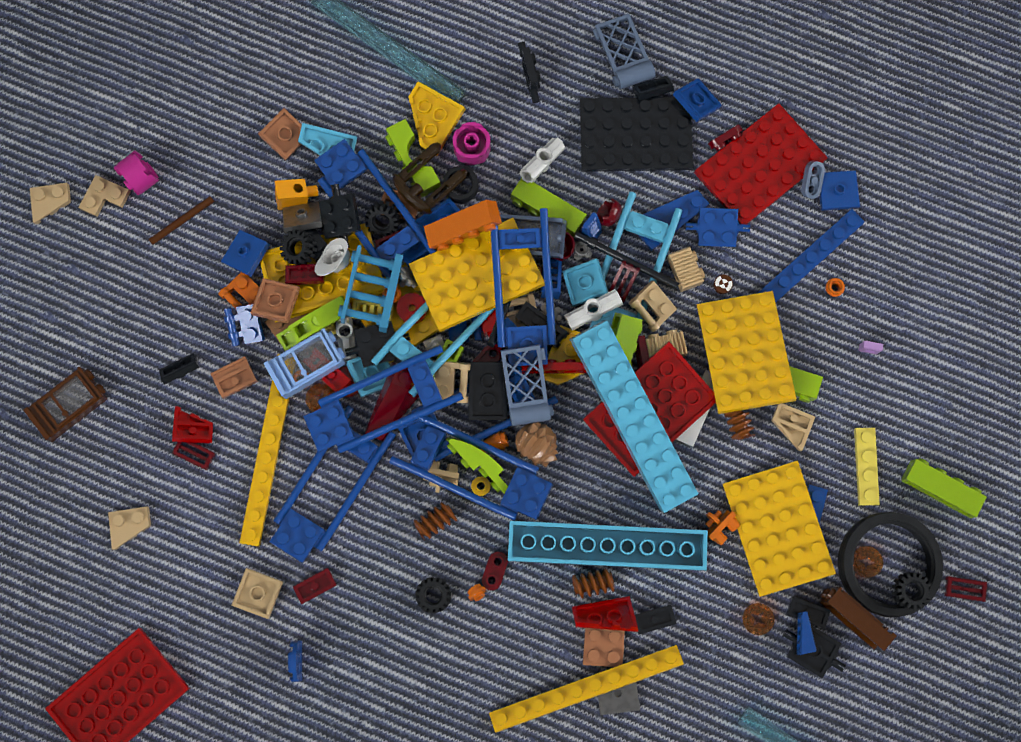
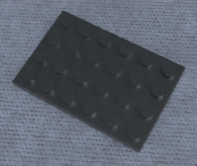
[580,97,693,172]

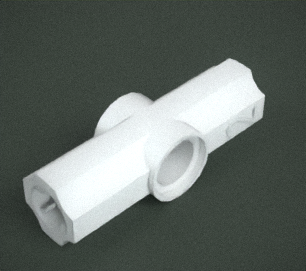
[520,137,565,183]
[564,289,623,331]
[336,303,357,362]

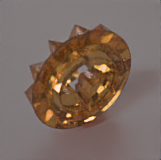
[305,383,335,412]
[853,546,883,578]
[742,603,774,635]

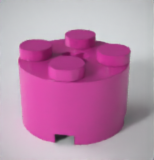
[453,122,491,165]
[114,150,159,195]

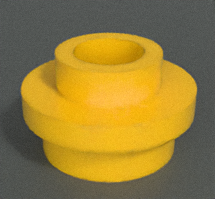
[471,477,491,496]

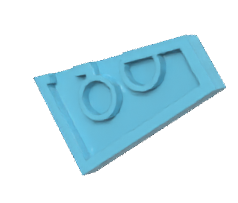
[298,123,357,156]

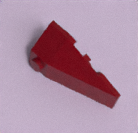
[364,363,419,441]

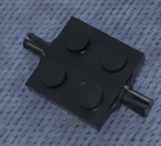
[518,42,541,103]
[319,184,361,248]
[345,321,410,368]
[783,625,846,678]

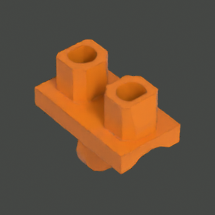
[705,510,740,545]

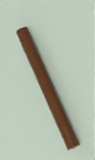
[148,196,214,245]

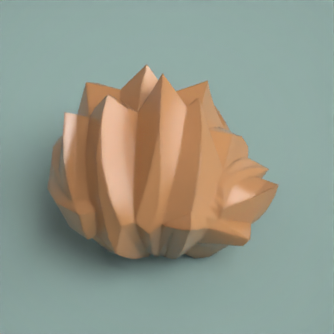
[515,422,558,467]

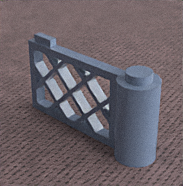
[593,14,656,90]
[500,344,554,426]

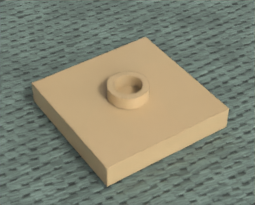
[231,568,283,619]

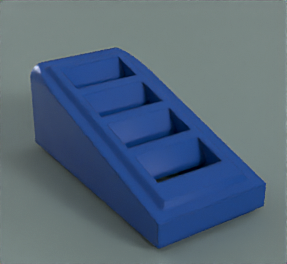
[581,212,602,239]
[541,259,562,299]
[797,611,817,655]

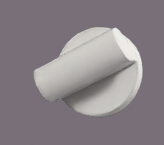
[423,334,444,350]

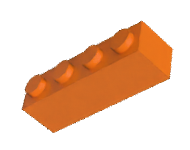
[424,200,502,251]

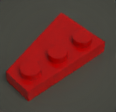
[572,596,638,632]

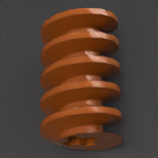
[724,410,756,440]
[413,502,458,541]
[572,568,615,599]

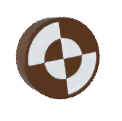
[713,274,733,294]

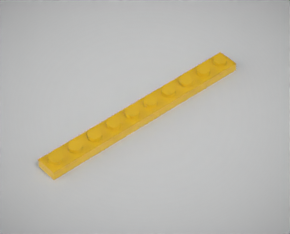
[239,354,297,547]
[489,645,684,733]

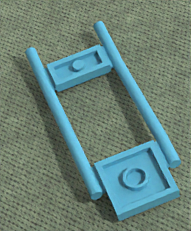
[589,192,683,327]
[371,302,496,397]

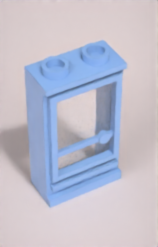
[263,328,346,399]

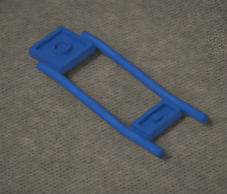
[314,139,437,278]
[491,208,556,366]
[303,345,464,453]
[398,366,558,462]
[270,405,396,563]
[389,411,553,521]

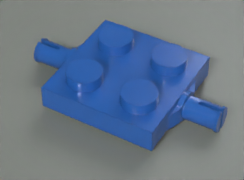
[685,208,750,247]

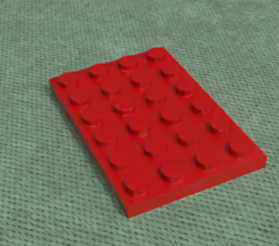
[694,103,828,224]
[582,341,716,477]
[45,628,191,742]

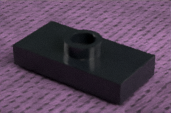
[632,76,674,101]
[159,353,199,385]

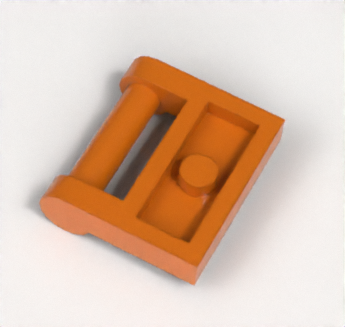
[218,273,259,309]

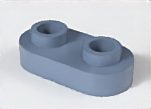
[801,161,825,199]

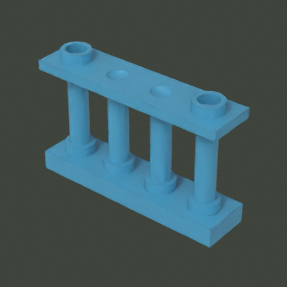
[338,245,403,333]

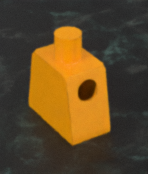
[275,179,319,210]

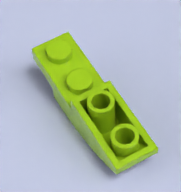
[276,296,350,351]
[446,437,508,494]

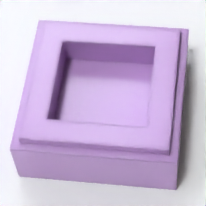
[859,341,884,355]

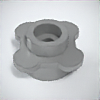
[574,241,592,260]

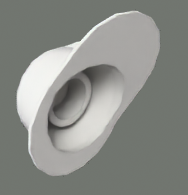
[315,238,351,276]

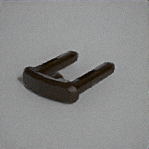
[393,142,467,214]

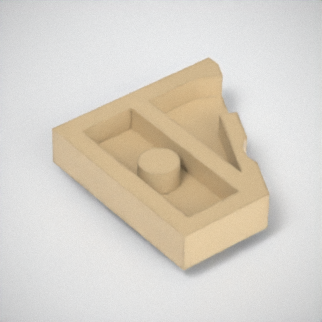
[30,183,71,224]
[771,403,815,451]
[108,507,151,550]

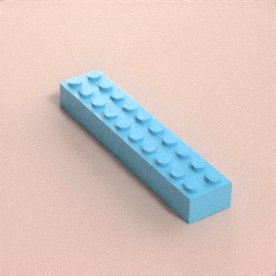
[570,320,698,513]
[508,521,708,571]

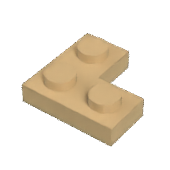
[78,175,131,217]

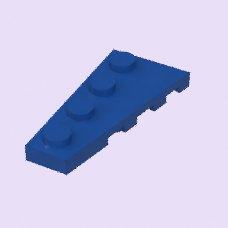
[638,190,710,251]

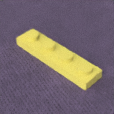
[854,428,880,506]

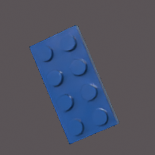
[402,197,460,268]

